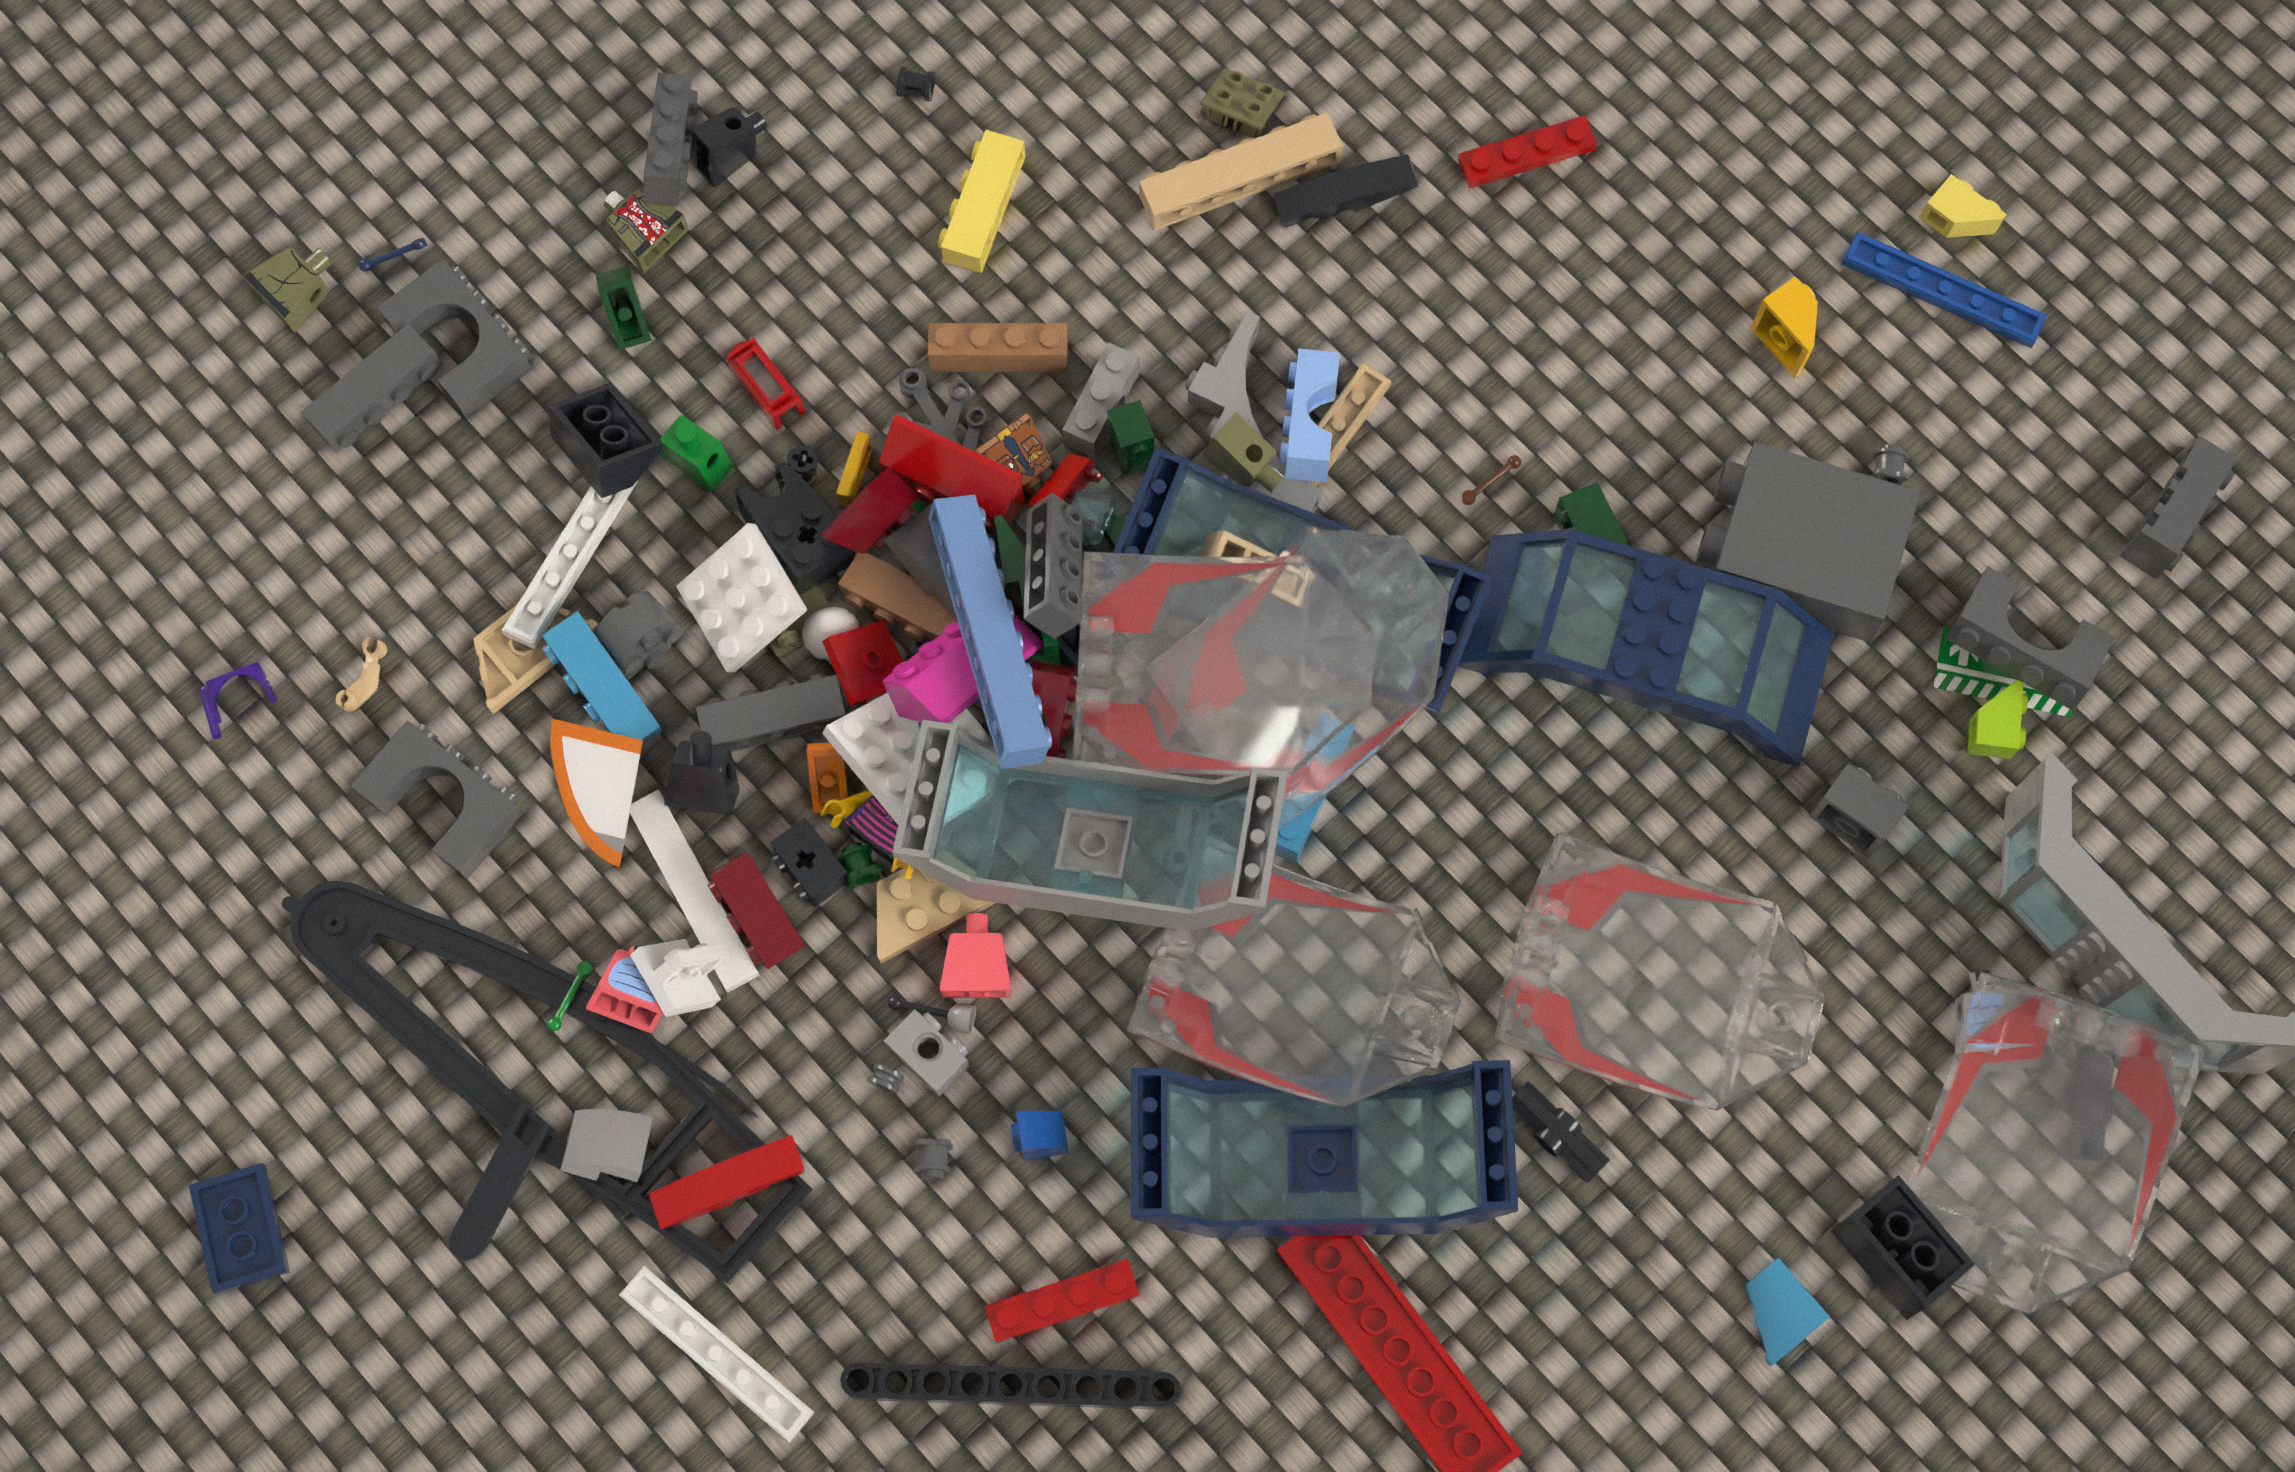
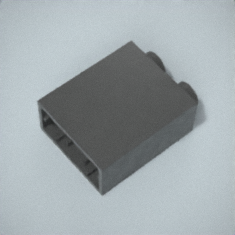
[1695,442,1920,642]

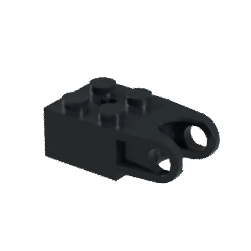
[733,463,855,595]

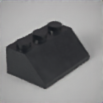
[549,382,663,499]
[1830,1175,1975,1320]

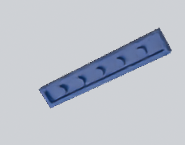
[1841,232,2047,348]

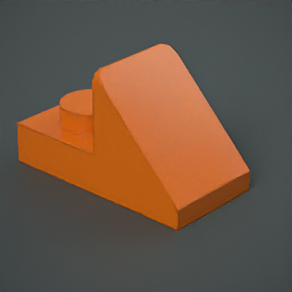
[806,743,849,813]

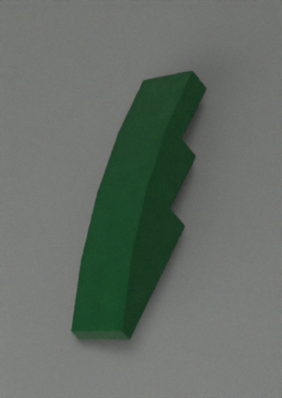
[994,515,1059,658]

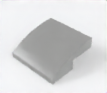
[560,1109,653,1182]

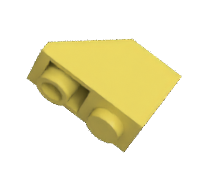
[1919,174,2007,238]

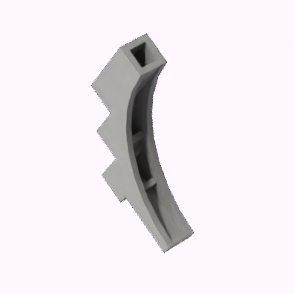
[1185,311,1322,524]

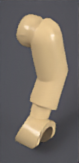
[336,636,387,712]

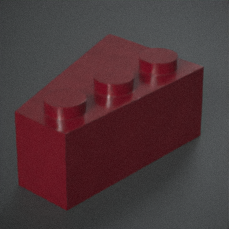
[707,851,805,969]

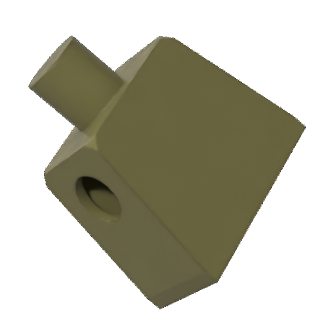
[1203,412,1285,493]

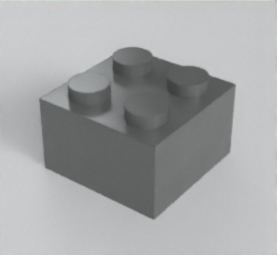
[1809,764,1909,858]

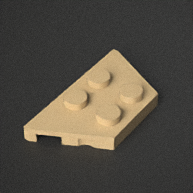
[473,605,598,714]
[877,849,995,963]

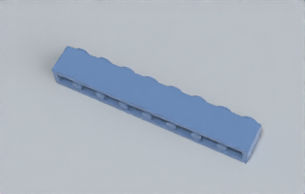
[928,494,1052,769]

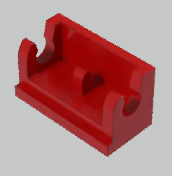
[1027,453,1104,508]

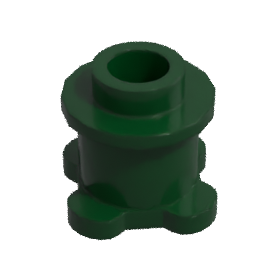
[838,842,882,890]

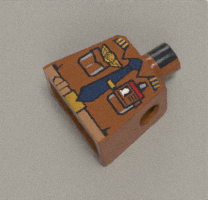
[973,413,1052,499]

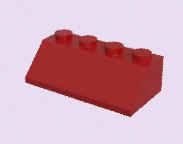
[878,414,1025,533]

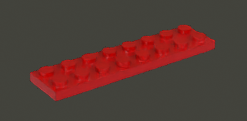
[1276,1206,1522,1472]

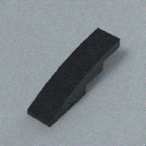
[1273,154,1419,228]

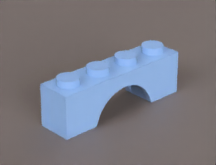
[1279,349,1340,483]

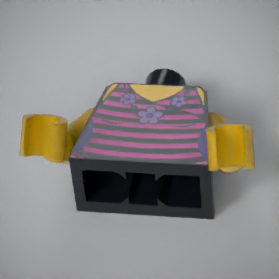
[820,789,914,880]

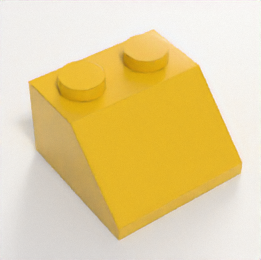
[1750,277,1818,378]

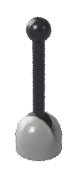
[888,995,976,1034]

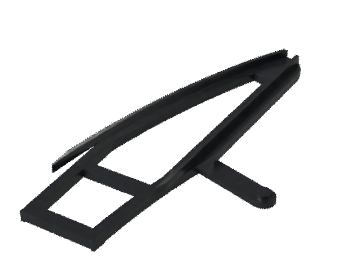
[282,881,813,1285]

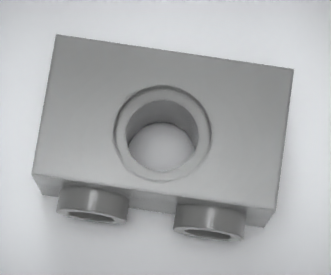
[884,1009,970,1097]

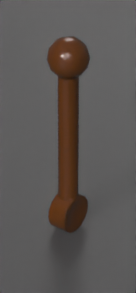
[1462,455,1521,505]

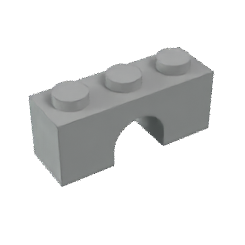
[1062,342,1140,459]

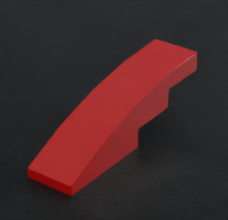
[648,1135,805,1230]

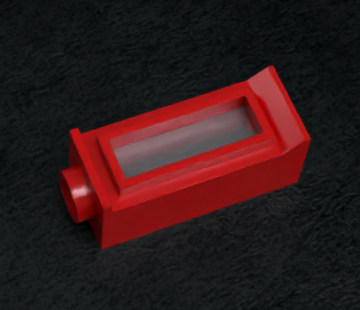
[726,337,805,431]

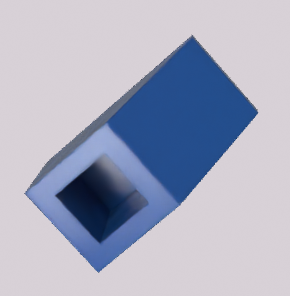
[1011,1111,1069,1161]

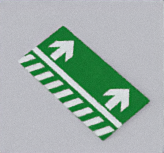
[1934,627,2073,717]

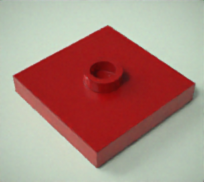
[822,620,903,706]

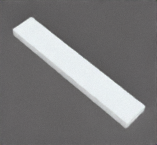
[502,481,638,649]
[630,790,759,993]
[619,1266,815,1442]

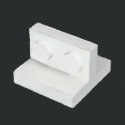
[630,939,730,1017]

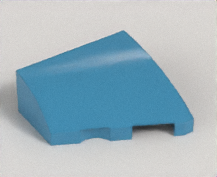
[1745,1258,1830,1366]

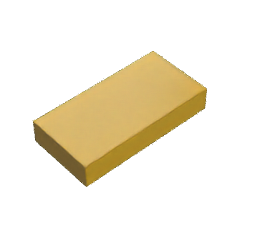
[836,431,873,508]

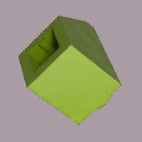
[1967,680,2028,759]

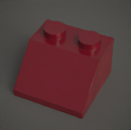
[822,468,919,554]

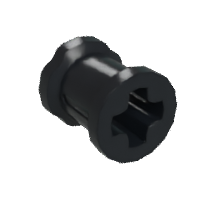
[896,66,935,102]
[787,445,818,487]

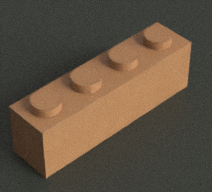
[928,323,1068,372]
[838,552,957,642]

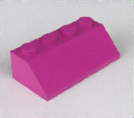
[882,614,1043,723]

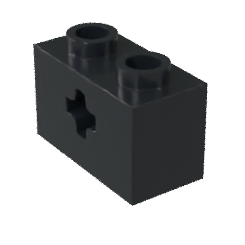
[770,817,848,907]

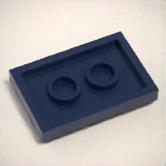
[189,1163,290,1295]

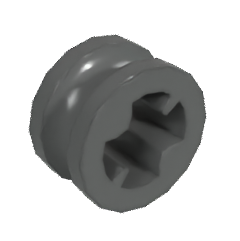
[867,1063,905,1094]

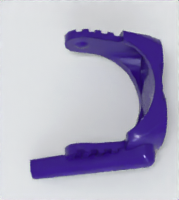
[199,662,277,739]

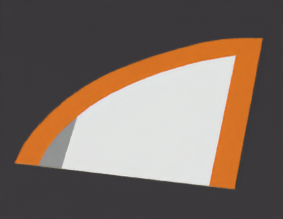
[550,719,643,867]

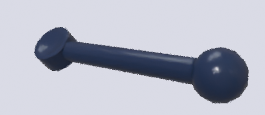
[358,238,427,272]

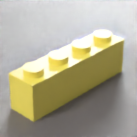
[938,130,1026,273]

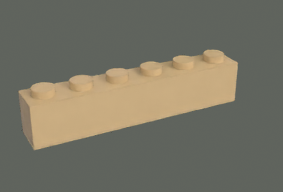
[1139,112,1343,231]

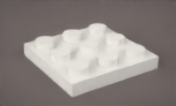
[676,523,807,672]

